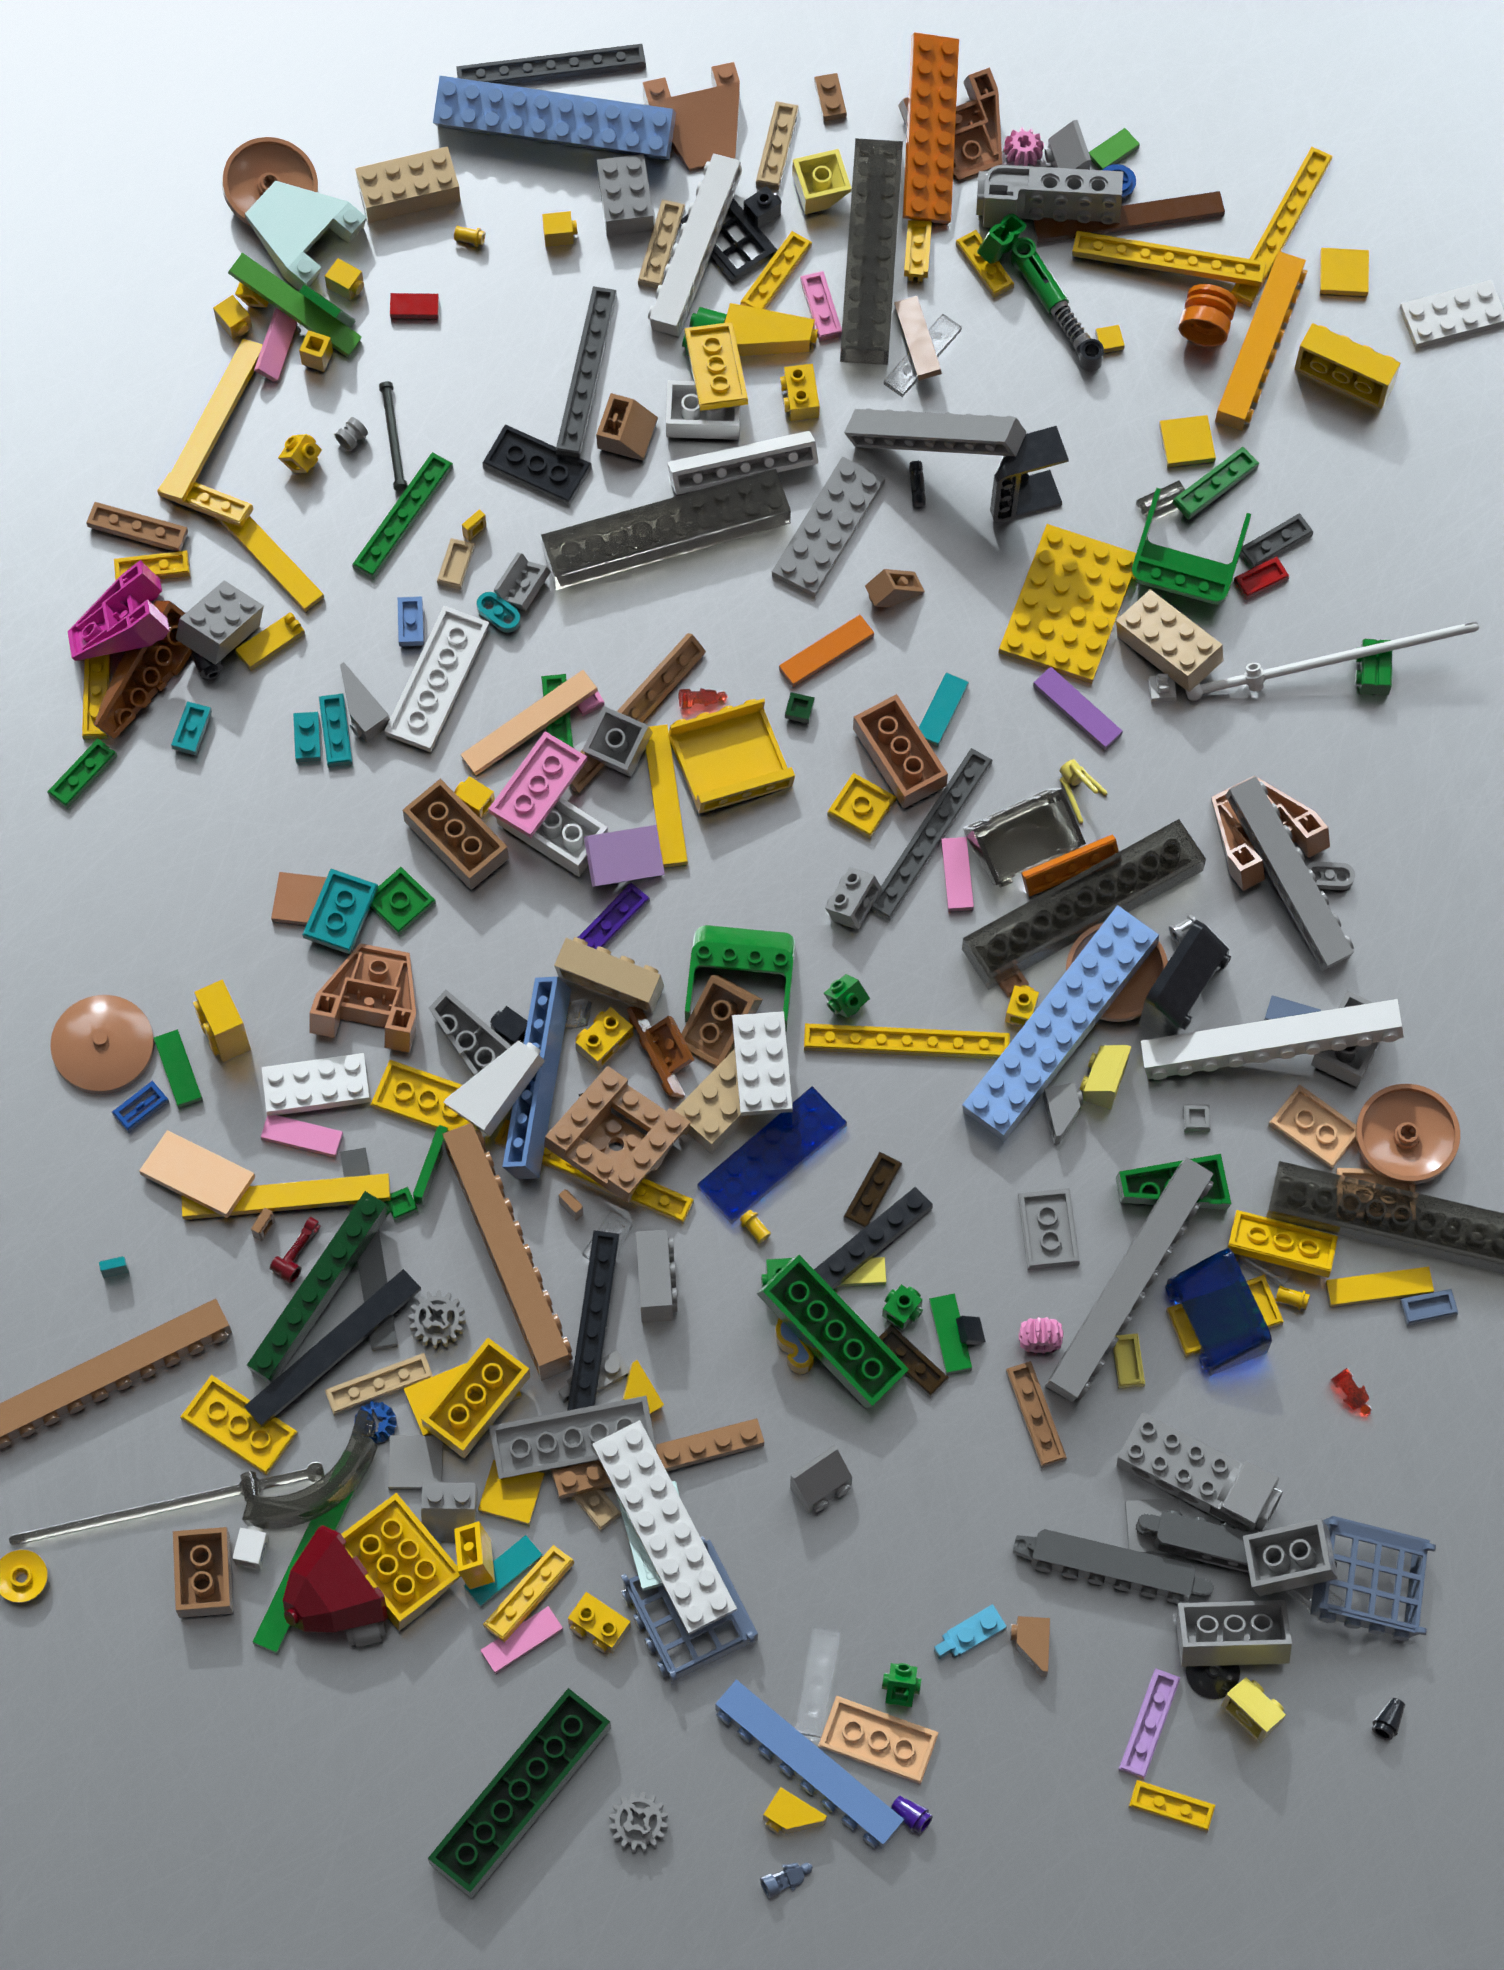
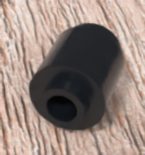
[191,649,223,679]

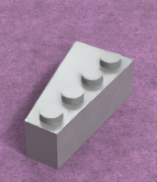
[429,989,511,1076]

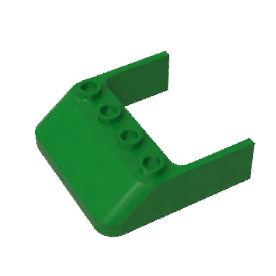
[1131,487,1251,604]
[685,925,795,1032]

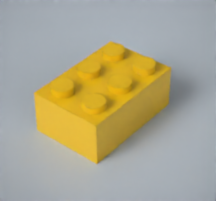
[193,979,251,1062]

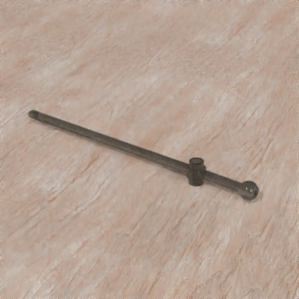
[9,1462,325,1545]

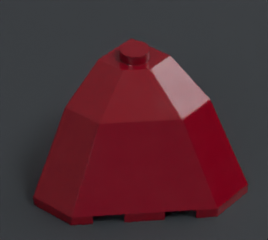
[283,1525,388,1632]

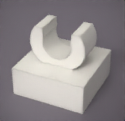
[1148,674,1176,703]

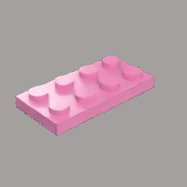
[488,731,587,838]

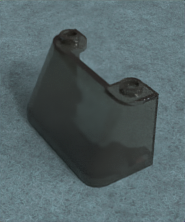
[963,788,1086,888]

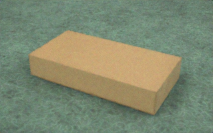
[437,538,475,590]

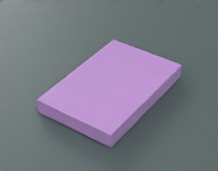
[584,825,665,887]

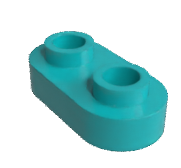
[477,592,520,633]

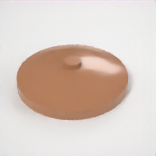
[222,137,318,226]
[1066,922,1168,1022]
[50,995,155,1095]
[1355,1084,1460,1184]

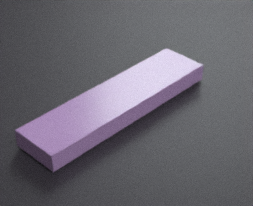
[1119,1668,1180,1780]

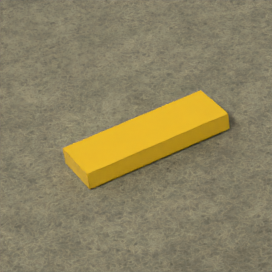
[955,230,1014,298]
[114,550,190,581]
[1129,1780,1215,1832]

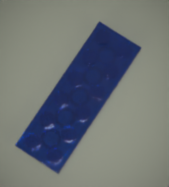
[697,1086,847,1224]

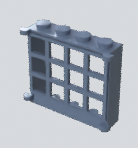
[1310,1516,1436,1641]
[621,1536,758,1682]

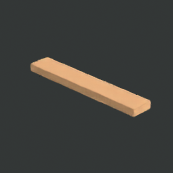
[460,670,598,776]

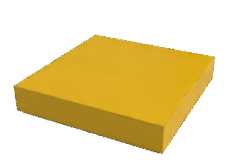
[1320,248,1369,296]
[1159,415,1216,468]
[827,772,896,839]
[478,1460,545,1526]

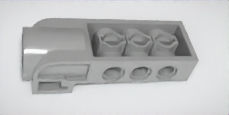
[976,165,1123,228]
[1116,1412,1283,1532]

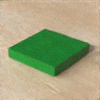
[299,285,356,328]
[370,867,436,936]

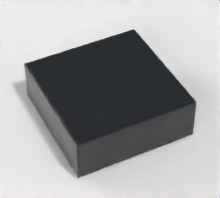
[956,1315,986,1345]

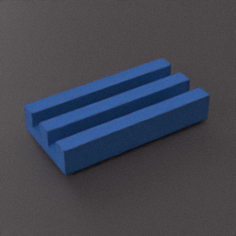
[112,1080,169,1133]

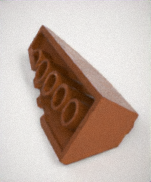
[94,601,192,739]

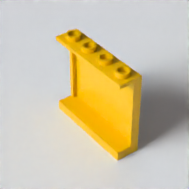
[668,698,795,814]

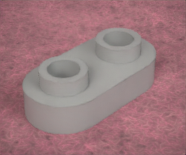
[1306,862,1355,890]

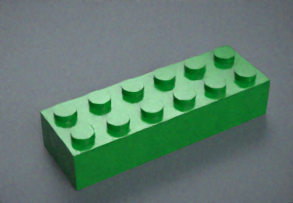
[757,1254,909,1408]

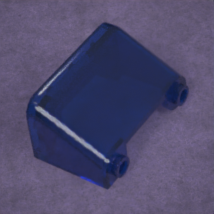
[1165,1248,1272,1376]

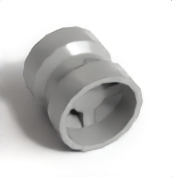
[334,417,368,451]

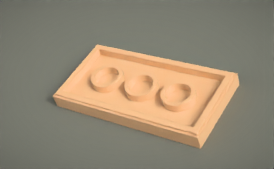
[139,1130,255,1218]
[818,1696,939,1785]

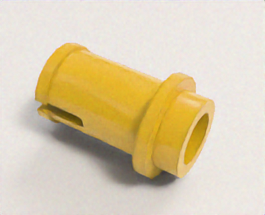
[454,226,486,247]
[739,1210,771,1244]
[1275,1285,1310,1311]

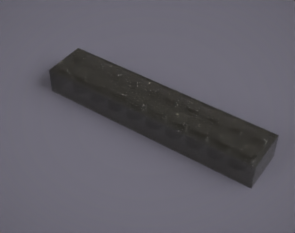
[840,138,903,365]
[541,468,791,590]
[962,819,1206,990]
[1266,1161,1504,1274]

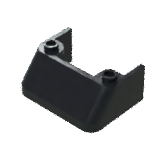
[990,426,1069,522]
[1139,919,1232,1037]

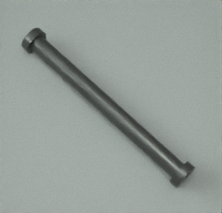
[379,381,408,491]

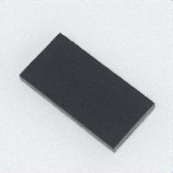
[482,424,592,506]

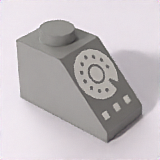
[1043,1082,1084,1145]

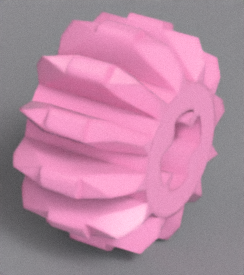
[1003,127,1044,166]
[1019,1317,1063,1354]

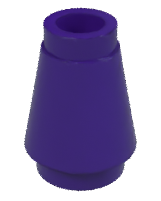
[891,1795,933,1834]

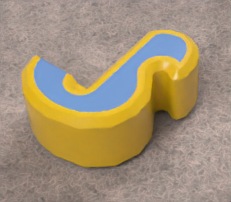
[775,1318,814,1374]

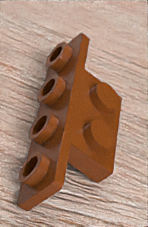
[627,1006,694,1098]

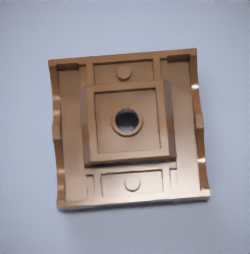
[544,1066,691,1203]

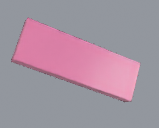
[800,271,843,342]
[254,308,297,382]
[941,837,974,912]
[261,1115,343,1158]
[480,1606,563,1674]

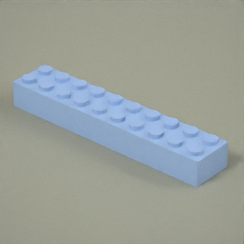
[433,75,676,160]
[962,905,1159,1142]

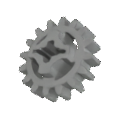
[408,1290,466,1348]
[609,1791,668,1852]

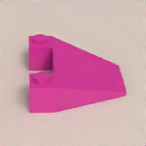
[67,560,170,661]

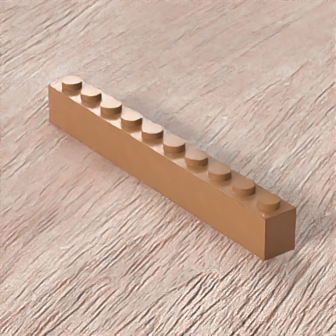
[0,1298,232,1449]

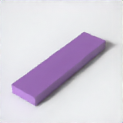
[1033,667,1123,750]

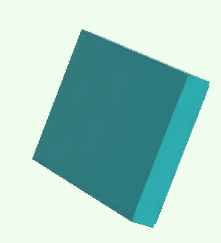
[302,869,378,954]

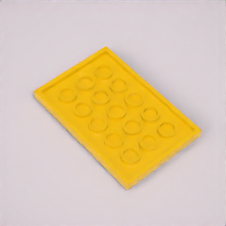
[998,524,1136,684]

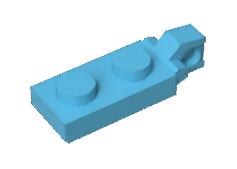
[934,1604,1007,1659]

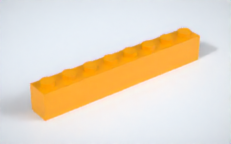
[1215,251,1308,431]

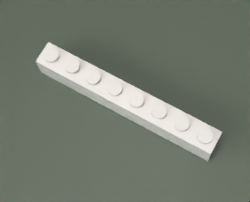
[648,153,742,337]

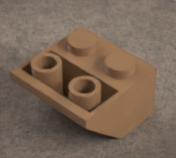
[596,393,658,461]

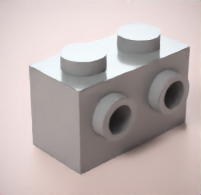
[825,867,882,929]

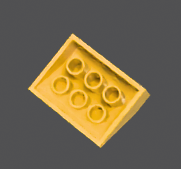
[341,1493,461,1631]

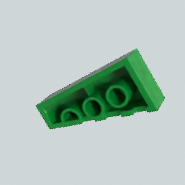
[1116,1154,1232,1210]

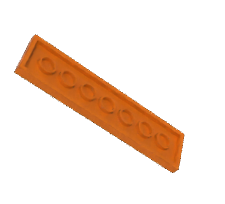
[903,32,959,224]

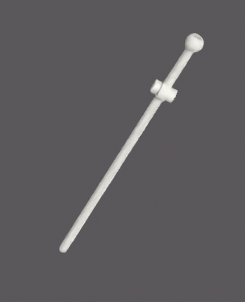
[1186,622,1479,701]

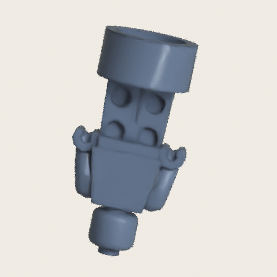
[760,1863,813,1898]

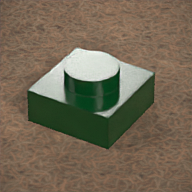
[785,692,815,724]

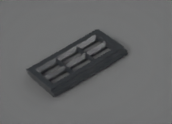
[681,198,777,282]

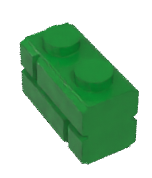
[1355,639,1392,696]

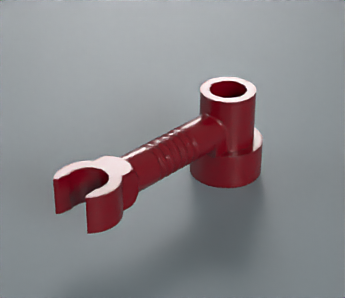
[270,1217,321,1285]

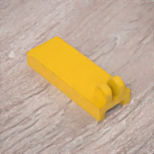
[904,220,932,282]
[235,612,305,671]

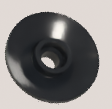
[1186,1665,1240,1700]

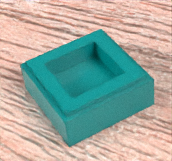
[99,1256,129,1279]

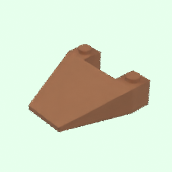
[642,62,740,172]
[898,67,1002,181]
[1211,776,1330,891]
[309,943,416,1053]

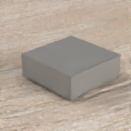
[1183,1105,1211,1132]

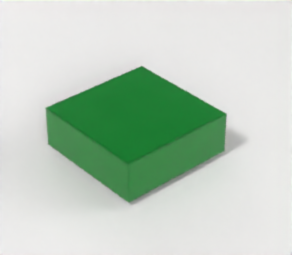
[385,1187,418,1222]

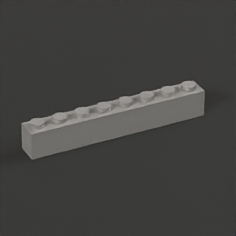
[844,408,1027,456]
[1225,776,1354,972]

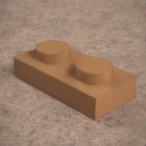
[814,73,847,122]

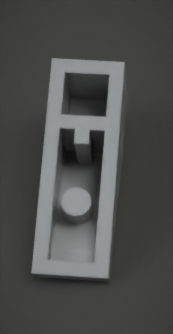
[340,662,390,742]

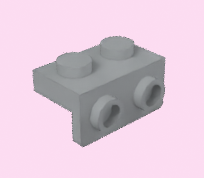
[494,552,551,611]

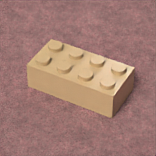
[355,146,461,223]
[1116,589,1224,692]
[554,937,664,1014]
[674,1049,750,1154]

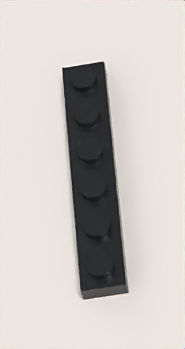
[814,1187,933,1290]

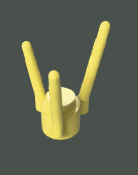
[1059,759,1108,824]

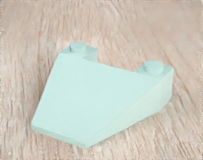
[245,181,367,291]

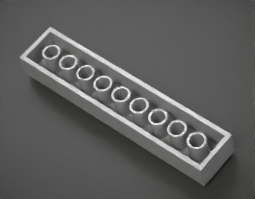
[1045,1157,1214,1402]

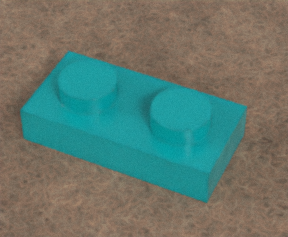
[171,701,212,755]
[293,711,321,763]

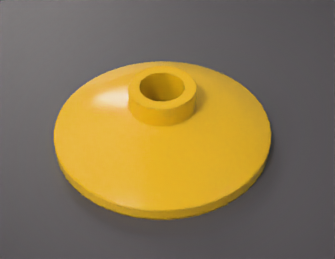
[0,1549,48,1603]

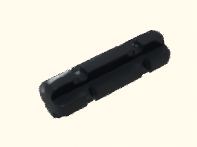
[909,460,926,507]

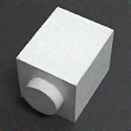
[232,1526,269,1570]

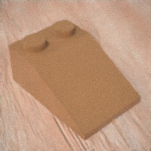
[681,975,763,1066]

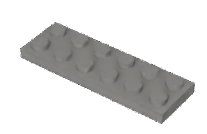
[772,456,885,597]
[489,1396,656,1479]

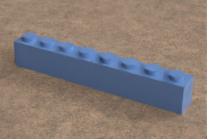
[502,976,571,1179]
[715,1679,904,1849]

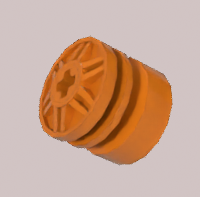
[1178,284,1237,346]

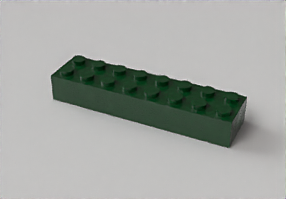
[428,1688,611,1898]

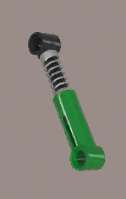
[1011,237,1104,372]

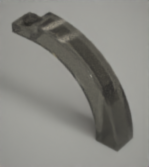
[242,1410,378,1529]

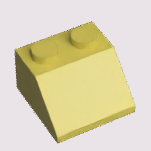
[792,149,852,214]
[1079,1045,1131,1110]
[1221,1677,1286,1743]

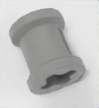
[1169,914,1196,945]

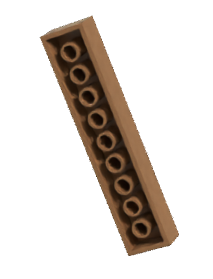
[443,1122,573,1381]

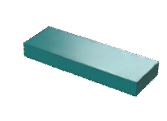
[919,672,969,747]
[319,693,353,768]
[464,1535,543,1608]

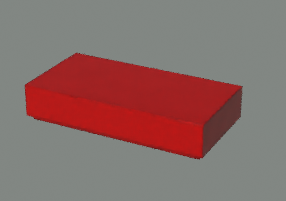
[390,293,439,319]
[1234,557,1289,600]

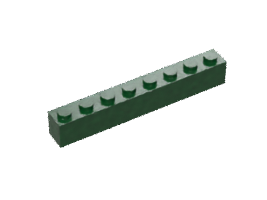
[247,1191,390,1383]

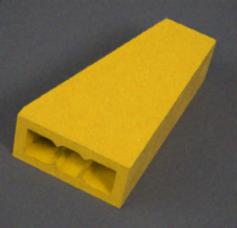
[725,303,818,356]

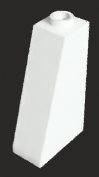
[444,1040,545,1136]

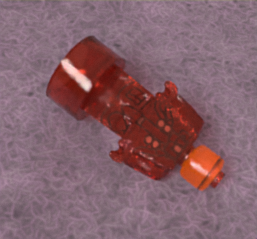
[678,688,728,709]
[1330,1367,1372,1416]

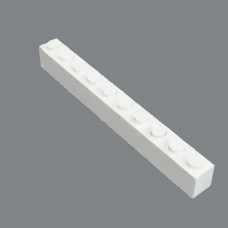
[1141,999,1404,1080]

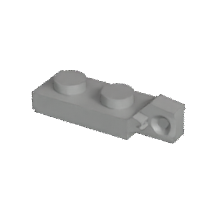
[558,1350,629,1403]

